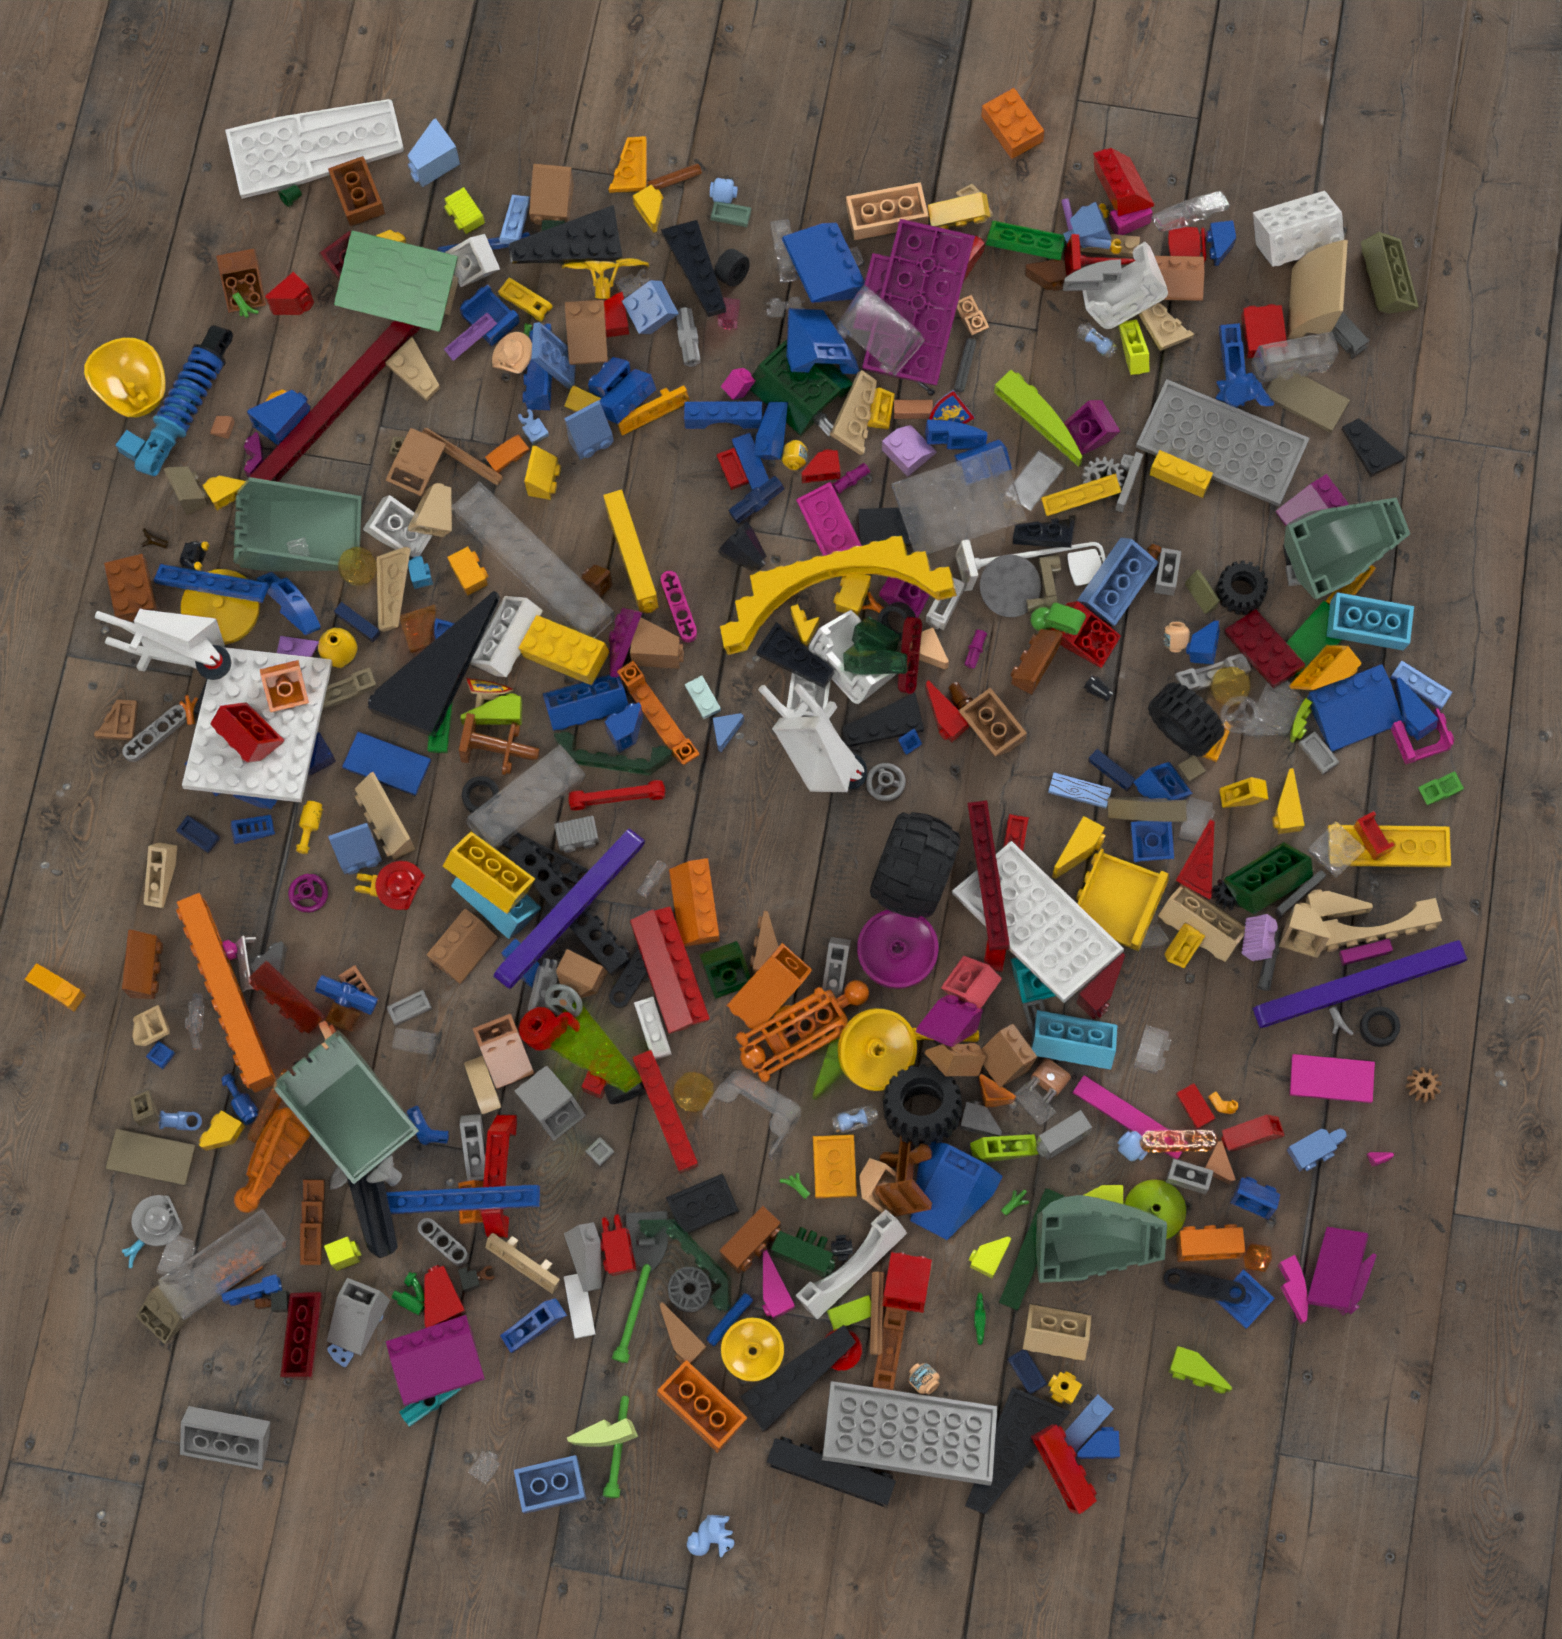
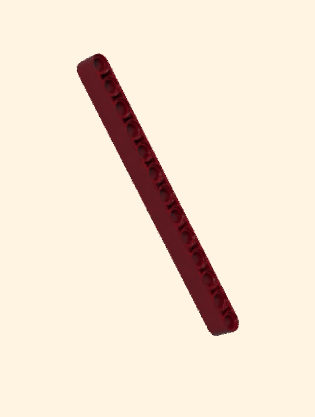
[249,320,421,482]

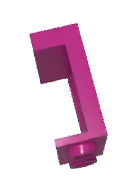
[1391,708,1454,765]

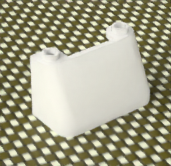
[1083,242,1168,329]
[808,610,900,704]

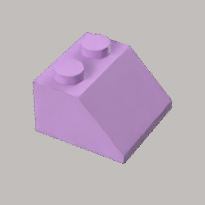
[882,425,937,477]

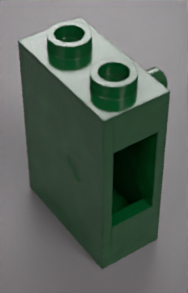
[771,1227,836,1278]

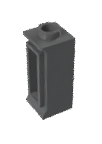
[1330,312,1369,359]

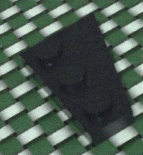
[1013,515,1075,548]

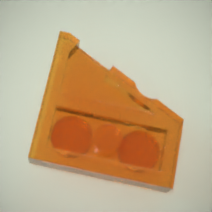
[400,604,436,653]

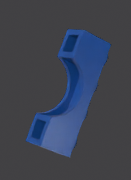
[684,402,762,429]

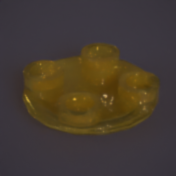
[673,1072,714,1112]

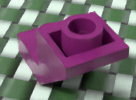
[244,432,264,478]

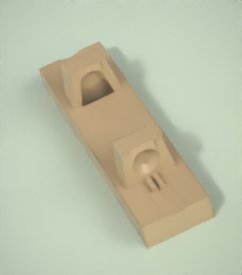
[485,1233,560,1294]

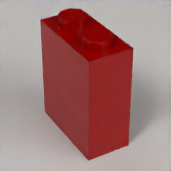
[1241,304,1287,358]
[882,1252,932,1313]

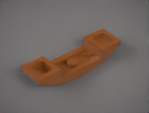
[872,1307,907,1390]

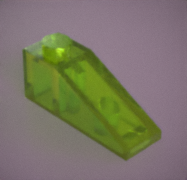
[812,1039,844,1100]

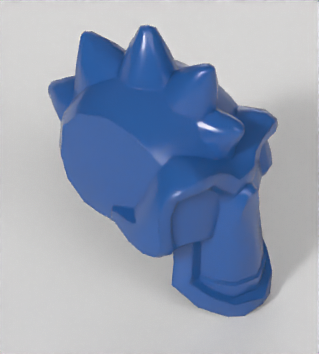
[1215,367,1275,408]

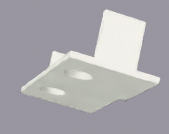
[235,936,263,992]

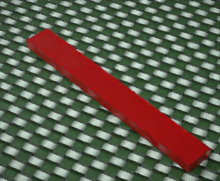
[984,814,1029,972]

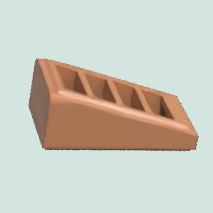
[338,965,379,1012]

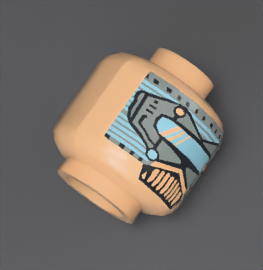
[1163,622,1190,652]
[909,1363,940,1395]

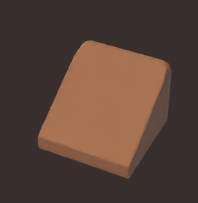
[210,416,235,439]

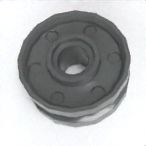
[668,1267,711,1313]

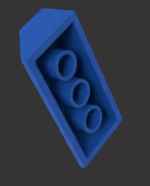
[523,324,553,410]
[543,674,628,731]

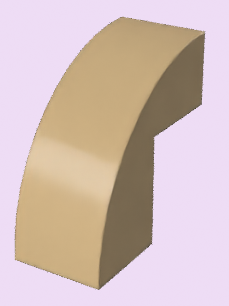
[464,1056,501,1114]

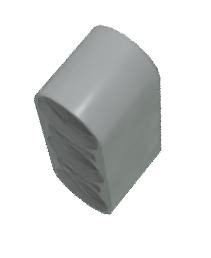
[418,1218,469,1266]

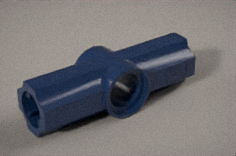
[728,476,785,524]

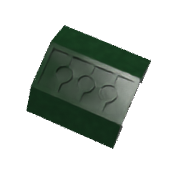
[749,339,853,437]

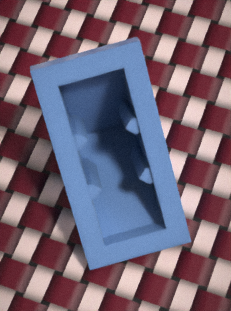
[713,713,744,752]

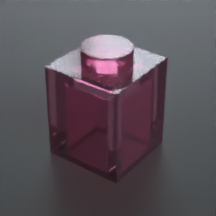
[718,298,741,329]

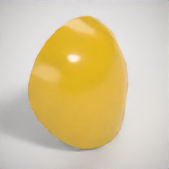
[84,338,166,418]

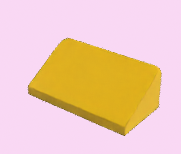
[564,386,601,412]
[867,387,895,429]
[1165,923,1205,968]

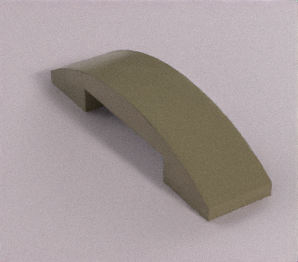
[322,667,377,709]

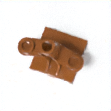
[459,713,540,776]
[875,1136,932,1216]

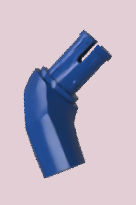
[407,1106,449,1145]

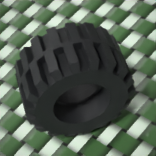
[1216,561,1268,615]

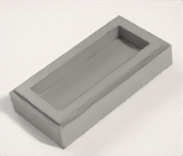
[1298,731,1339,775]
[386,990,432,1026]

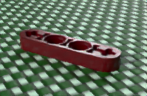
[898,616,922,694]

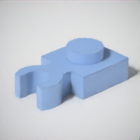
[518,409,549,445]

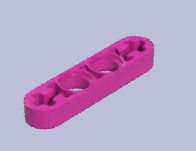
[661,571,697,643]

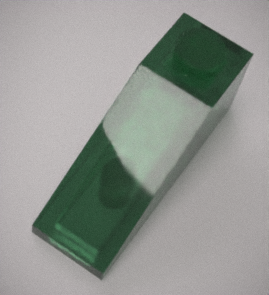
[843,643,908,675]

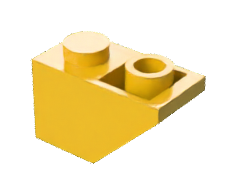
[199,1110,245,1151]

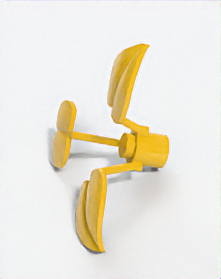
[562,258,649,299]

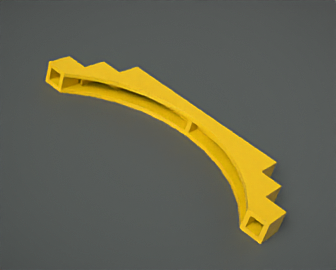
[720,536,957,655]

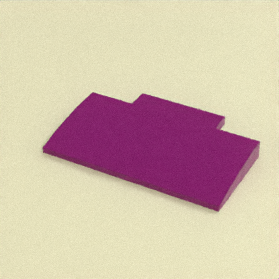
[854,219,975,386]

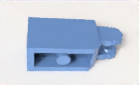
[1287,1128,1347,1172]

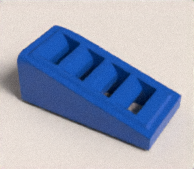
[231,815,275,844]

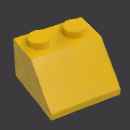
[524,446,561,500]

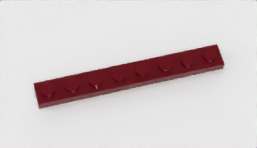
[967,800,1010,951]

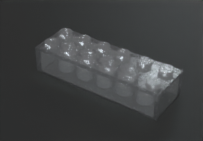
[466,745,586,849]
[158,1209,287,1321]

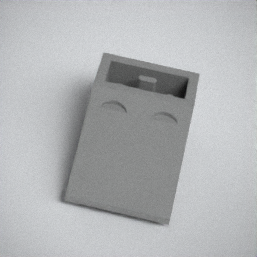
[327,1278,390,1356]

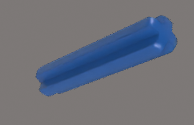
[706,1293,753,1346]

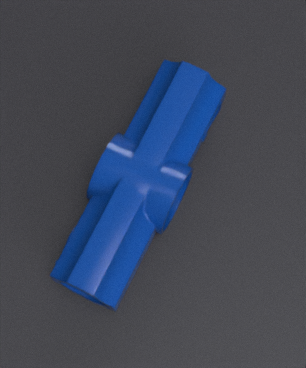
[315,975,378,1015]

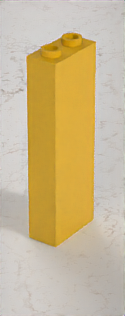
[603,489,659,614]

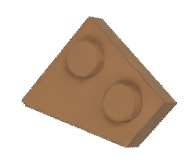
[94,700,138,740]

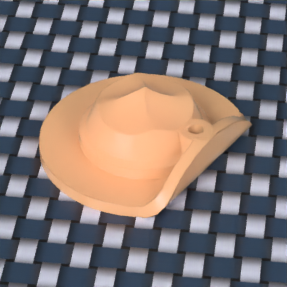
[492,332,532,374]

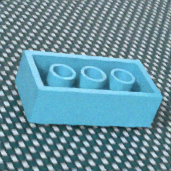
[1326,592,1414,650]

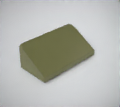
[1185,570,1220,614]

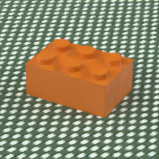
[981,88,1044,159]
[1176,1224,1245,1262]

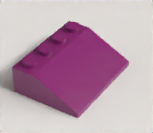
[386,1315,485,1406]

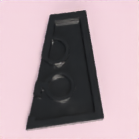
[1341,418,1405,477]

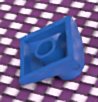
[1130,821,1174,862]

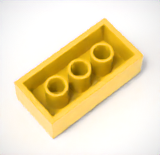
[518,615,610,685]
[443,832,535,914]

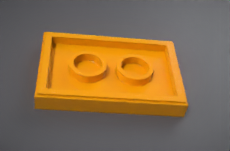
[813,1135,857,1199]

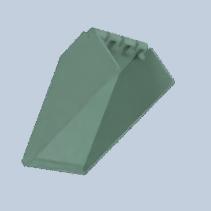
[233,478,361,572]
[274,1030,419,1184]

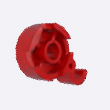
[519,1007,580,1051]

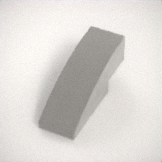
[1063,259,1122,291]

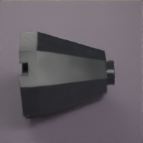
[717,522,767,571]

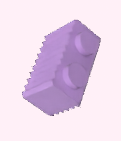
[1242,914,1278,961]

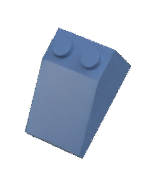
[564,400,614,460]
[328,823,382,875]

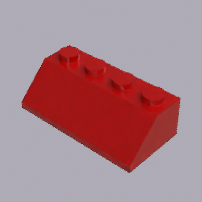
[1093,148,1155,217]
[1031,1424,1097,1514]

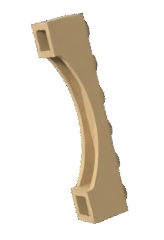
[1323,898,1442,952]

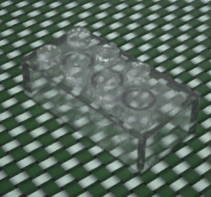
[1251,331,1339,383]

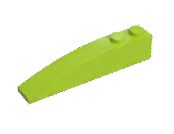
[994,370,1082,467]

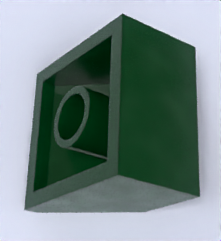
[699,941,751,999]

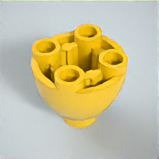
[318,628,358,668]

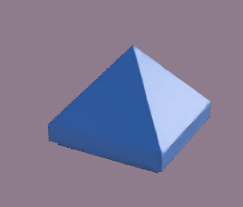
[898,729,922,755]

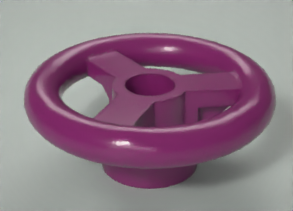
[288,874,328,913]

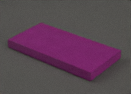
[1307,1227,1369,1311]

